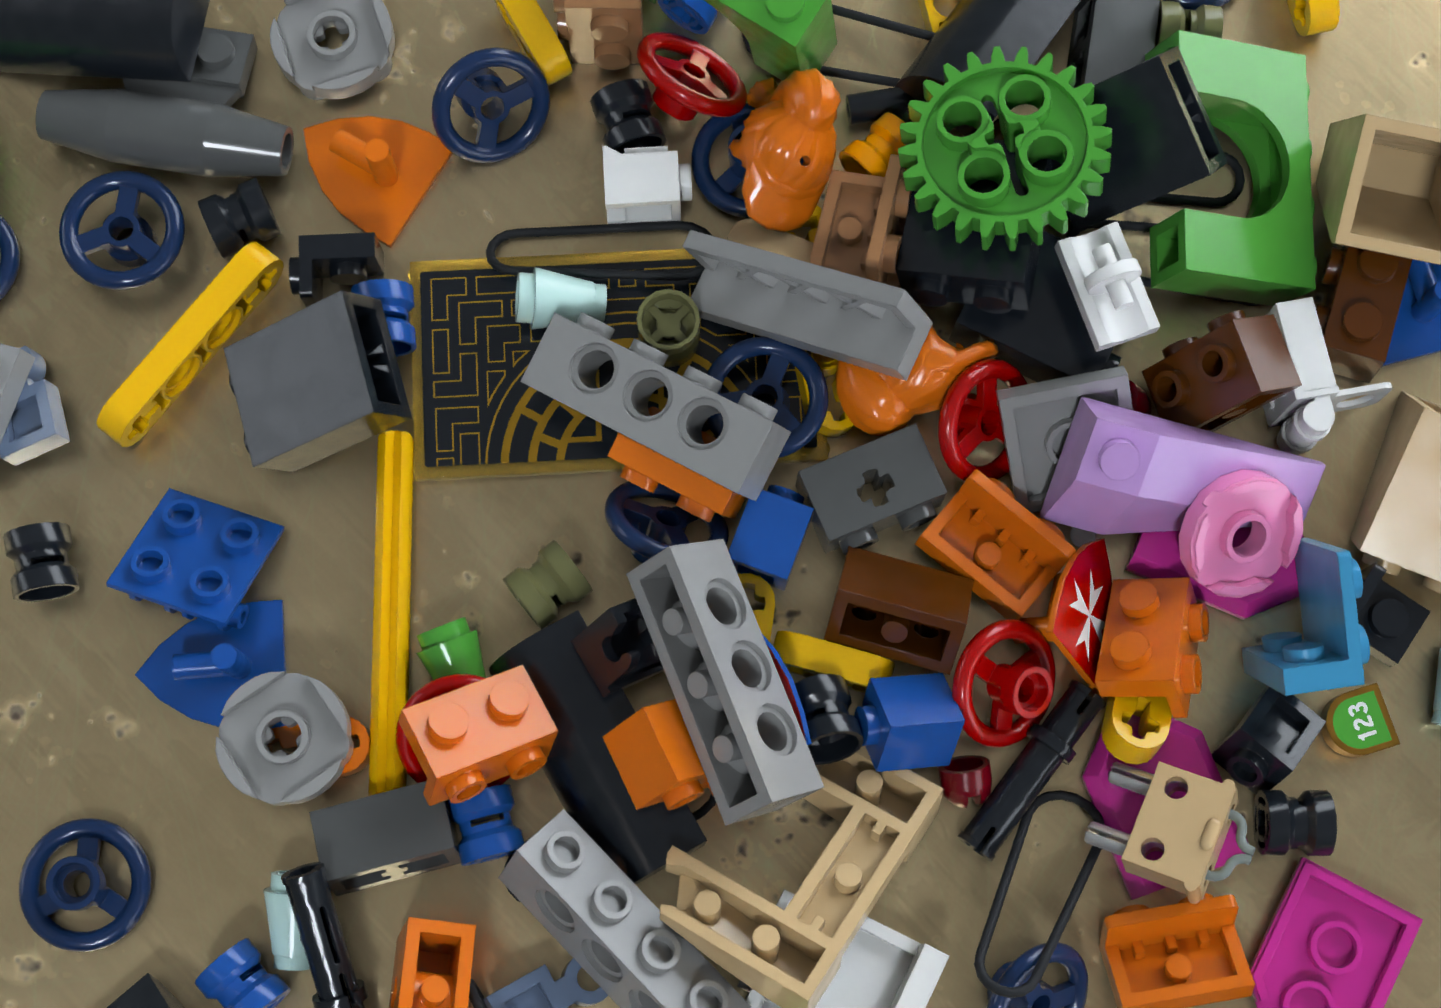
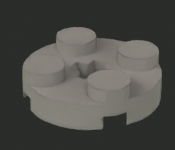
[270,0,395,100]
[215,671,354,806]

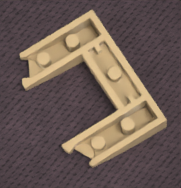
[660,746,944,1008]

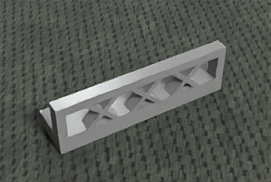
[682,230,933,381]

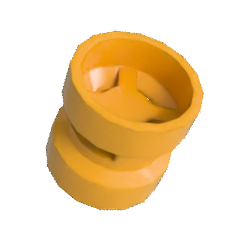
[839,112,907,177]

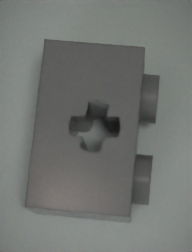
[795,423,948,555]

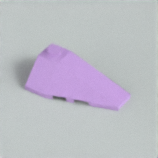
[1039,396,1326,535]

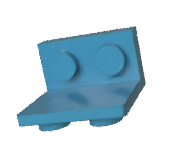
[1241,537,1370,696]

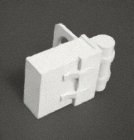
[1263,297,1393,455]

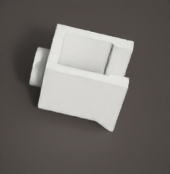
[602,146,692,224]

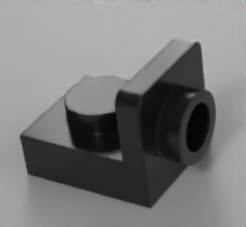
[289,232,384,307]
[1356,562,1430,667]
[1212,686,1326,795]

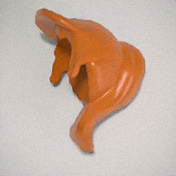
[728,68,841,232]
[835,326,999,436]

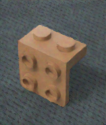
[553,0,644,70]

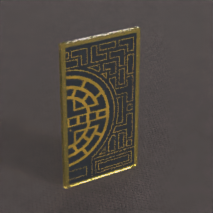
[408,249,830,482]

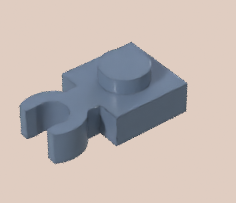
[0,345,70,466]
[483,958,608,1008]

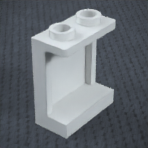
[737,884,949,1008]

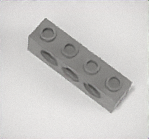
[520,312,791,501]
[626,539,824,826]
[498,809,751,1008]

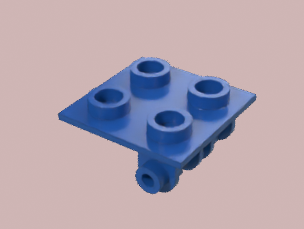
[106,488,285,632]

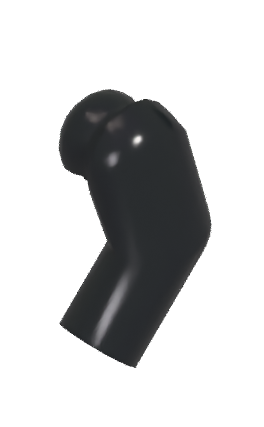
[846,87,915,125]

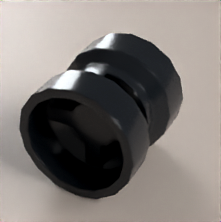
[590,78,667,154]
[198,177,282,259]
[3,522,80,602]
[795,674,864,765]
[1253,790,1337,856]

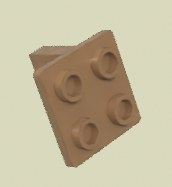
[809,154,912,288]

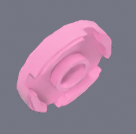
[1178,469,1303,598]

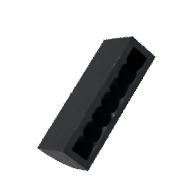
[0,0,210,82]
[896,0,1081,136]
[489,610,707,885]

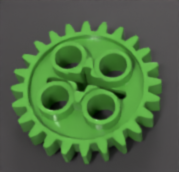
[898,46,1112,251]

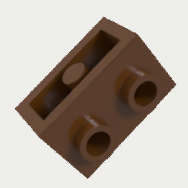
[1315,245,1412,383]
[1142,310,1302,432]
[824,546,974,675]

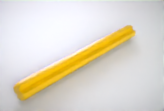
[368,430,414,796]

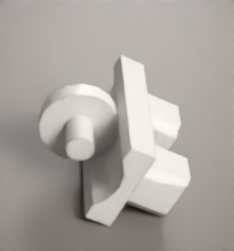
[1054,221,1160,352]

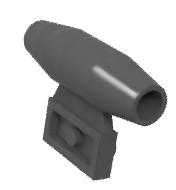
[36,27,294,177]

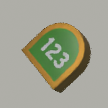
[1321,683,1400,757]

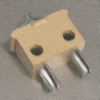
[1084,761,1256,904]

